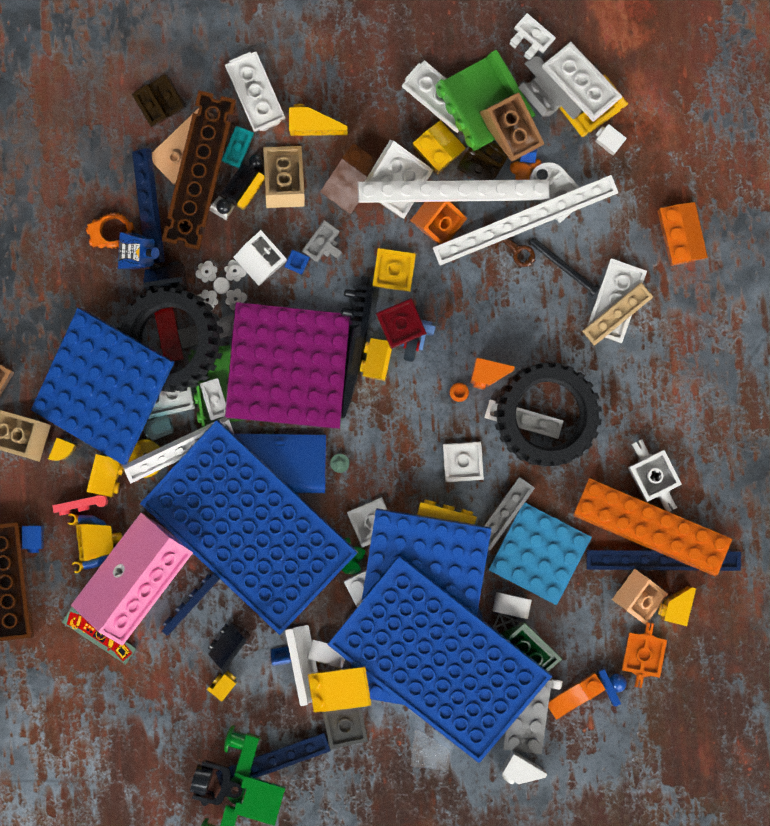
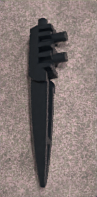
[341,276,374,418]

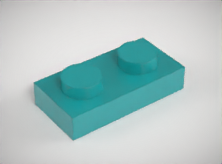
[222,126,254,168]

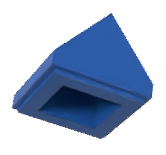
[270,646,292,666]

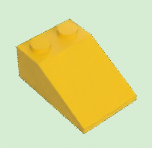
[289,104,348,136]
[308,667,371,712]

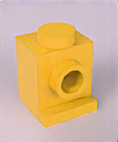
[207,670,237,702]

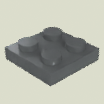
[323,707,368,749]

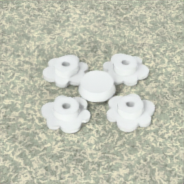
[196,260,247,310]

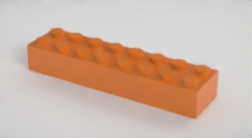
[573,478,732,576]

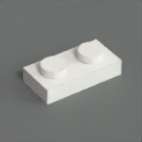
[200,378,226,421]

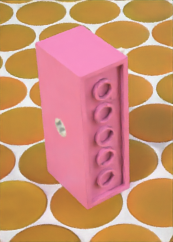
[71,513,193,646]

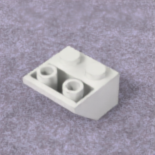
[233,230,287,286]

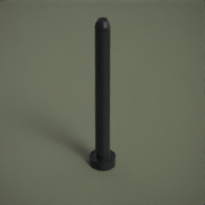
[529,238,600,297]

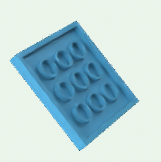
[488,503,592,605]

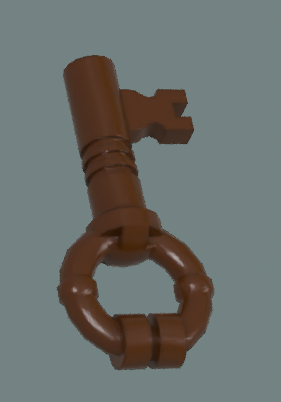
[492,238,536,267]

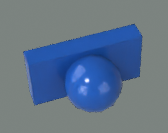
[597,668,627,707]

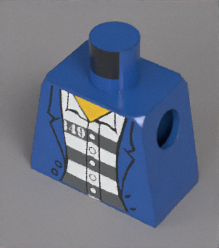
[118,232,159,270]

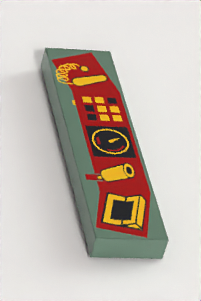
[62,607,137,665]

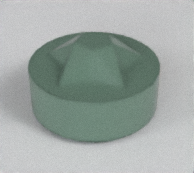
[330,454,350,473]

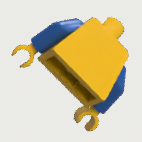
[68,514,122,573]

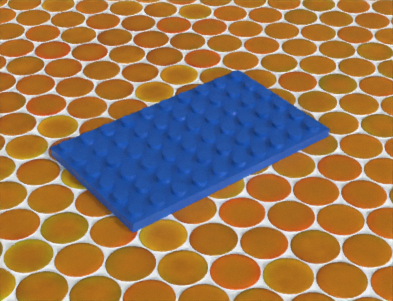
[140,420,358,635]
[351,508,492,705]
[327,555,552,763]

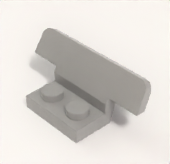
[518,56,582,119]

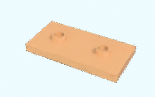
[152,108,215,185]

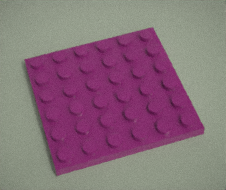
[225,302,350,429]

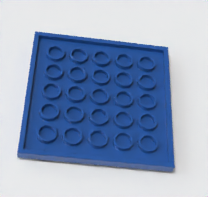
[31,308,174,465]

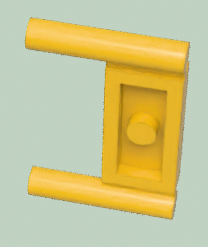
[559,74,628,137]

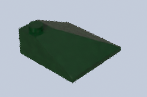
[500,622,562,671]

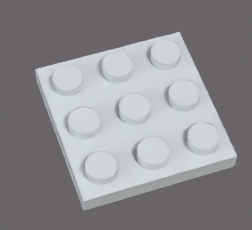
[365,140,433,219]

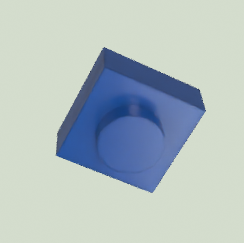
[285,249,310,275]

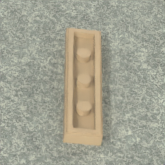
[582,282,653,346]

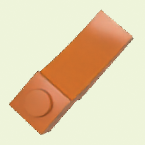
[548,672,606,720]

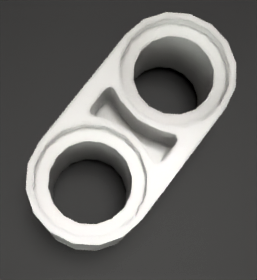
[492,592,532,619]
[307,640,345,668]

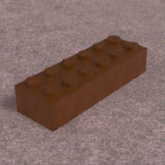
[0,522,34,641]

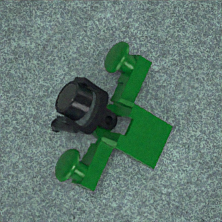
[190,725,286,826]

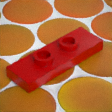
[154,307,184,361]

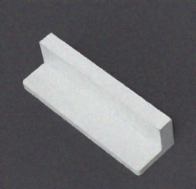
[285,625,318,706]

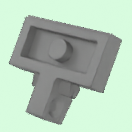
[302,220,343,263]

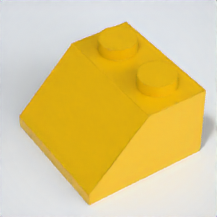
[412,120,466,174]
[360,338,392,381]
[87,454,124,497]
[658,586,696,626]

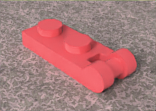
[52,495,108,516]

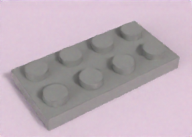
[503,678,552,754]

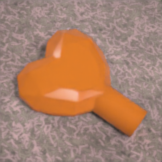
[509,159,542,180]

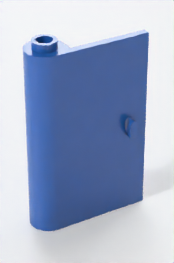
[234,434,326,493]

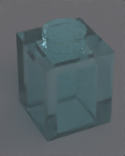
[144,414,175,441]

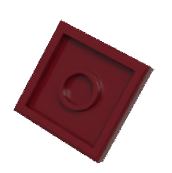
[376,298,427,349]

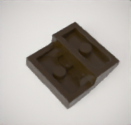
[132,74,186,127]
[457,142,508,180]

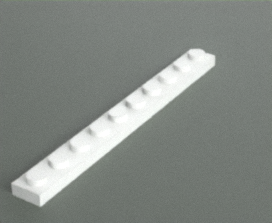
[433,175,618,266]
[357,180,549,203]

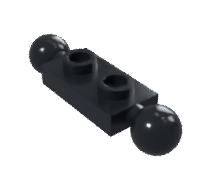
[216,154,264,214]

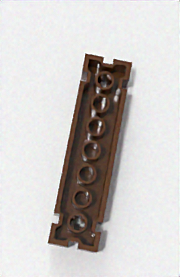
[162,90,237,250]

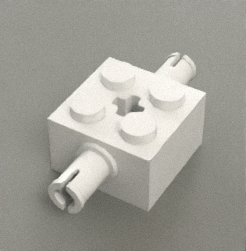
[628,439,682,512]

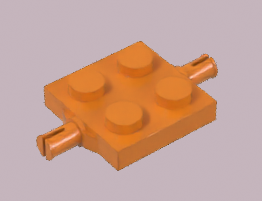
[621,622,667,688]

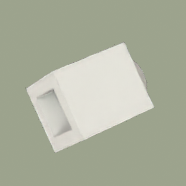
[595,124,627,155]

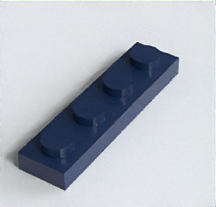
[162,574,220,636]

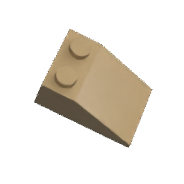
[263,146,304,208]
[0,410,51,462]

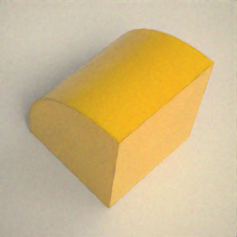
[48,438,77,461]

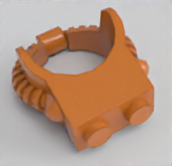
[86,212,135,249]

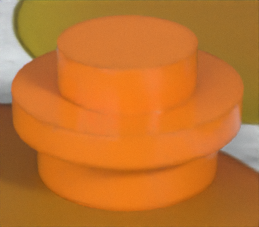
[450,383,469,402]

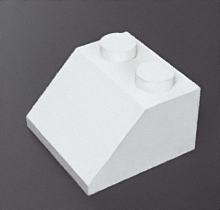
[500,751,547,784]

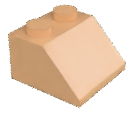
[612,569,668,625]

